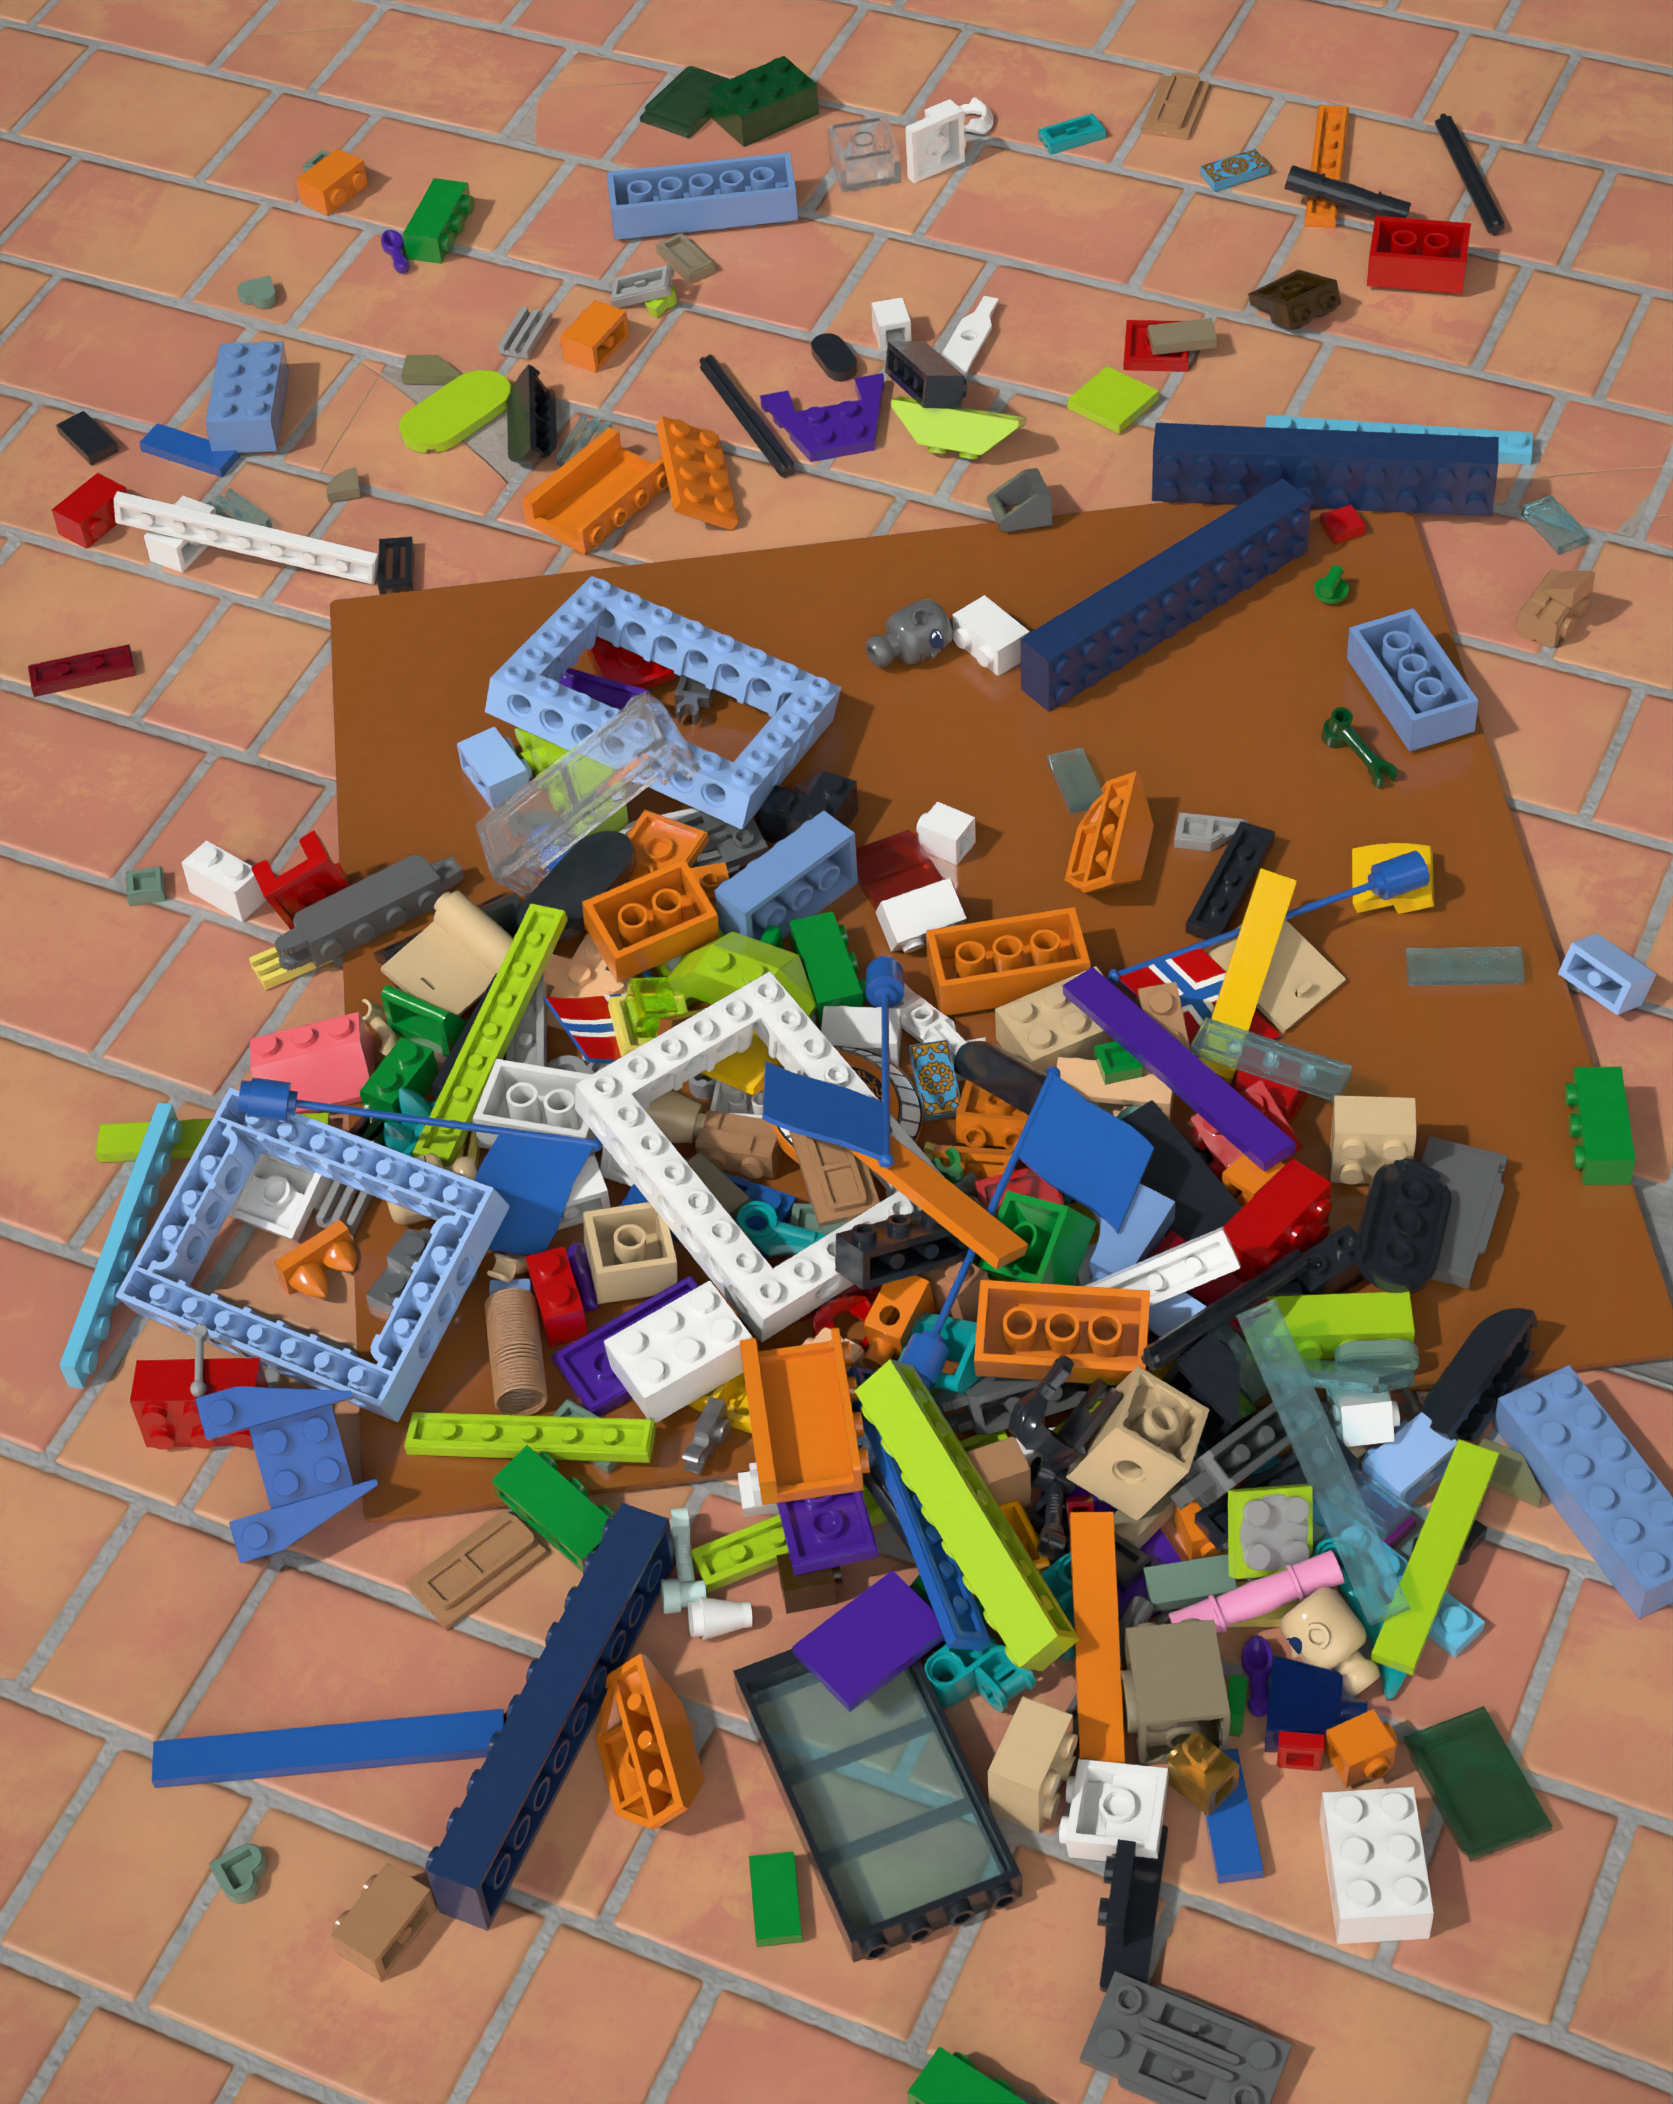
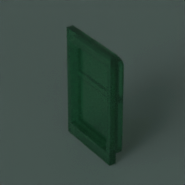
[640,66,729,139]
[1403,1706,1552,1862]

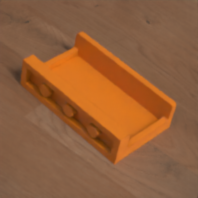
[522,427,669,556]
[739,1327,870,1505]

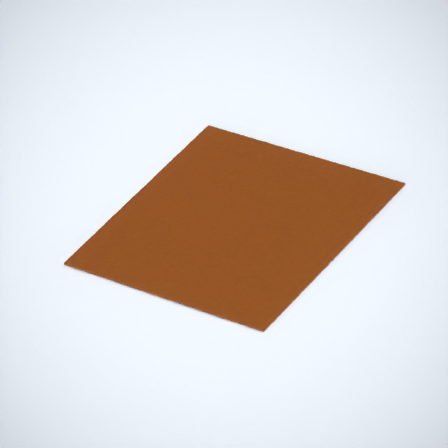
[330,502,1673,1523]

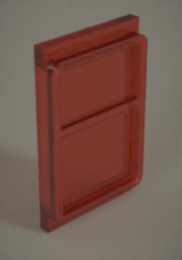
[856,830,944,911]

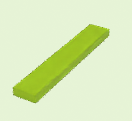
[95,1112,331,1163]
[404,1412,657,1463]
[1371,1439,1499,1676]

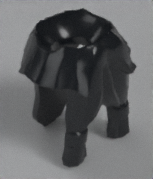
[1008,1354,1123,1471]

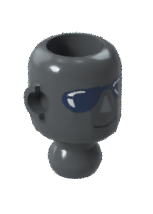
[865,598,953,668]

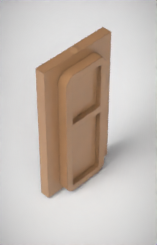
[1141,72,1210,140]
[789,1131,880,1227]
[405,1509,547,1631]

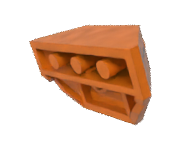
[1064,771,1154,893]
[595,1653,705,1831]

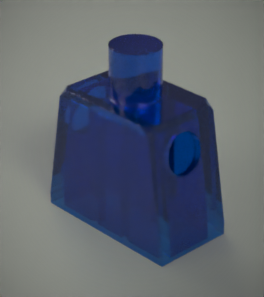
[1264,1656,1368,1753]

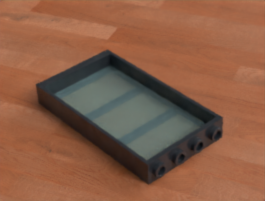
[733,1649,1022,1963]

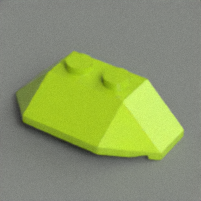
[891,396,1027,459]
[665,931,817,1019]

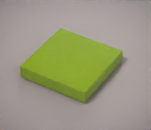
[1067,366,1159,434]

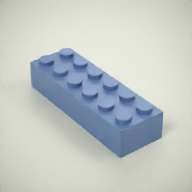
[607,152,798,240]
[1494,1365,1673,1619]

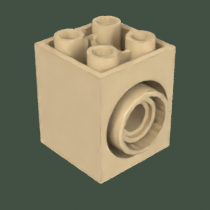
[1066,1366,1209,1520]

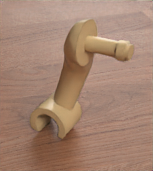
[361,999,398,1060]
[487,1253,528,1283]

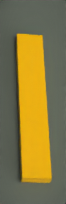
[1198,869,1297,1084]

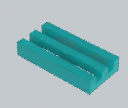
[1038,113,1106,155]

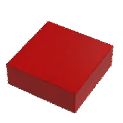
[1320,505,1366,544]
[1277,1731,1325,1771]

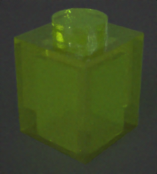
[624,977,678,1038]

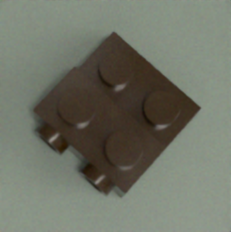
[1248,269,1341,330]

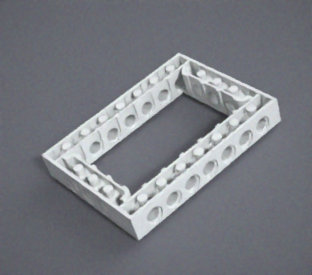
[575,972,944,1343]

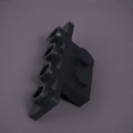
[1097,1825,1168,1992]

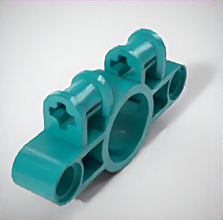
[925,1552,1075,1712]

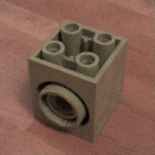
[1120,1618,1230,1766]

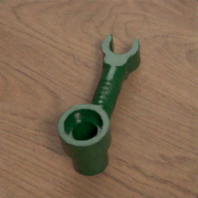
[1321,707,1397,789]

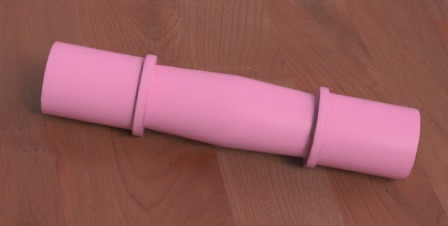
[1168,1550,1345,1633]

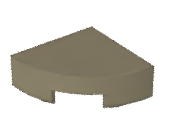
[327,467,361,503]

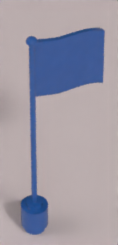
[762,956,904,1168]
[900,1066,1154,1390]
[237,1077,603,1256]

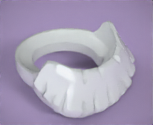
[961,97,994,135]

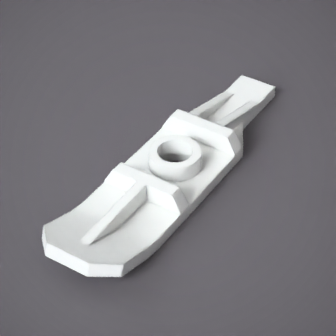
[941,296,999,379]
[893,983,967,1057]

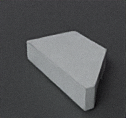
[1174,812,1247,852]

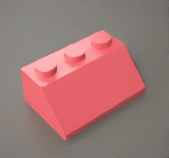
[250,1012,375,1114]

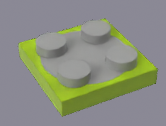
[1228,1484,1313,1579]

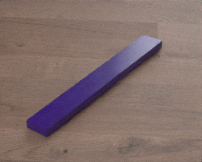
[1062,967,1295,1172]

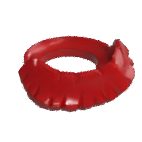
[812,1294,873,1351]

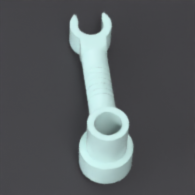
[661,1508,706,1614]

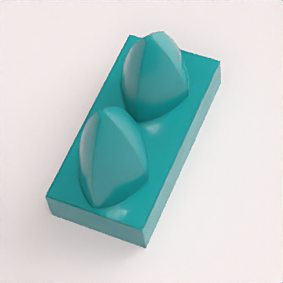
[384,1088,436,1158]

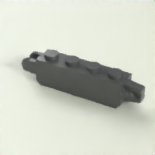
[275,855,464,971]
[933,1339,1151,1435]
[1170,1379,1332,1510]

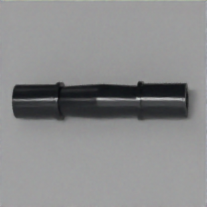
[1284,165,1411,219]

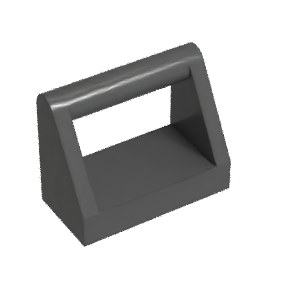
[986,468,1053,532]

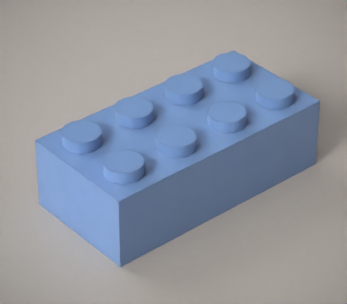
[205,341,290,453]
[1347,608,1478,752]
[714,811,858,941]

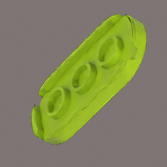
[399,370,511,453]

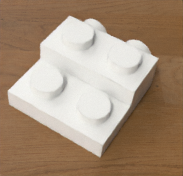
[905,99,966,184]
[228,1153,334,1243]
[1059,1759,1169,1862]

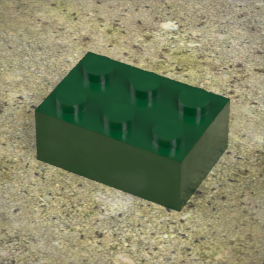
[709,56,819,147]

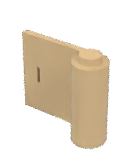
[380,890,514,1017]
[1207,920,1346,1034]

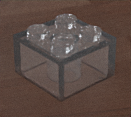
[827,116,901,192]

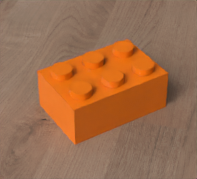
[582,859,719,983]

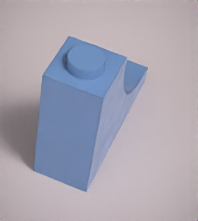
[1089,1183,1175,1282]

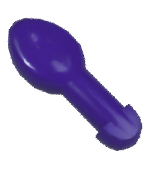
[381,230,409,274]
[567,1242,600,1312]
[1241,1635,1274,1718]

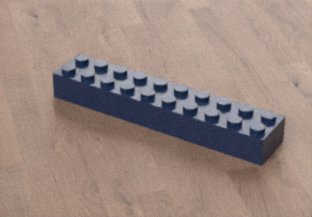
[1152,423,1499,516]
[1020,478,1311,712]
[425,1503,676,1931]

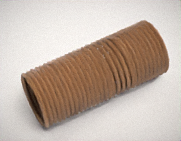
[484,1288,548,1416]

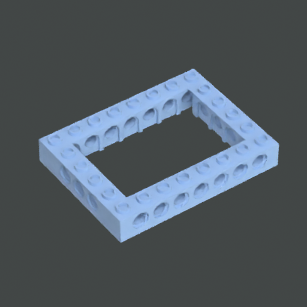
[485,576,842,830]
[115,1088,510,1423]

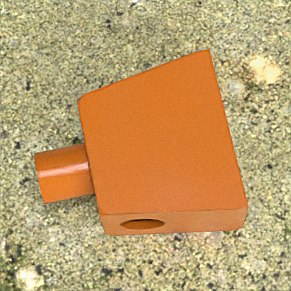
[862,1275,938,1370]

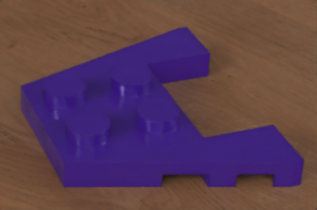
[760,373,884,462]

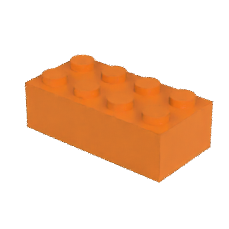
[926,907,1091,1016]
[974,1280,1150,1385]

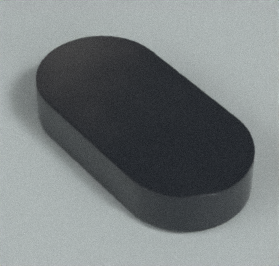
[811,333,857,381]

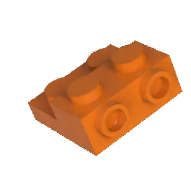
[955,1079,1029,1150]

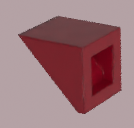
[1065,1495,1094,1529]

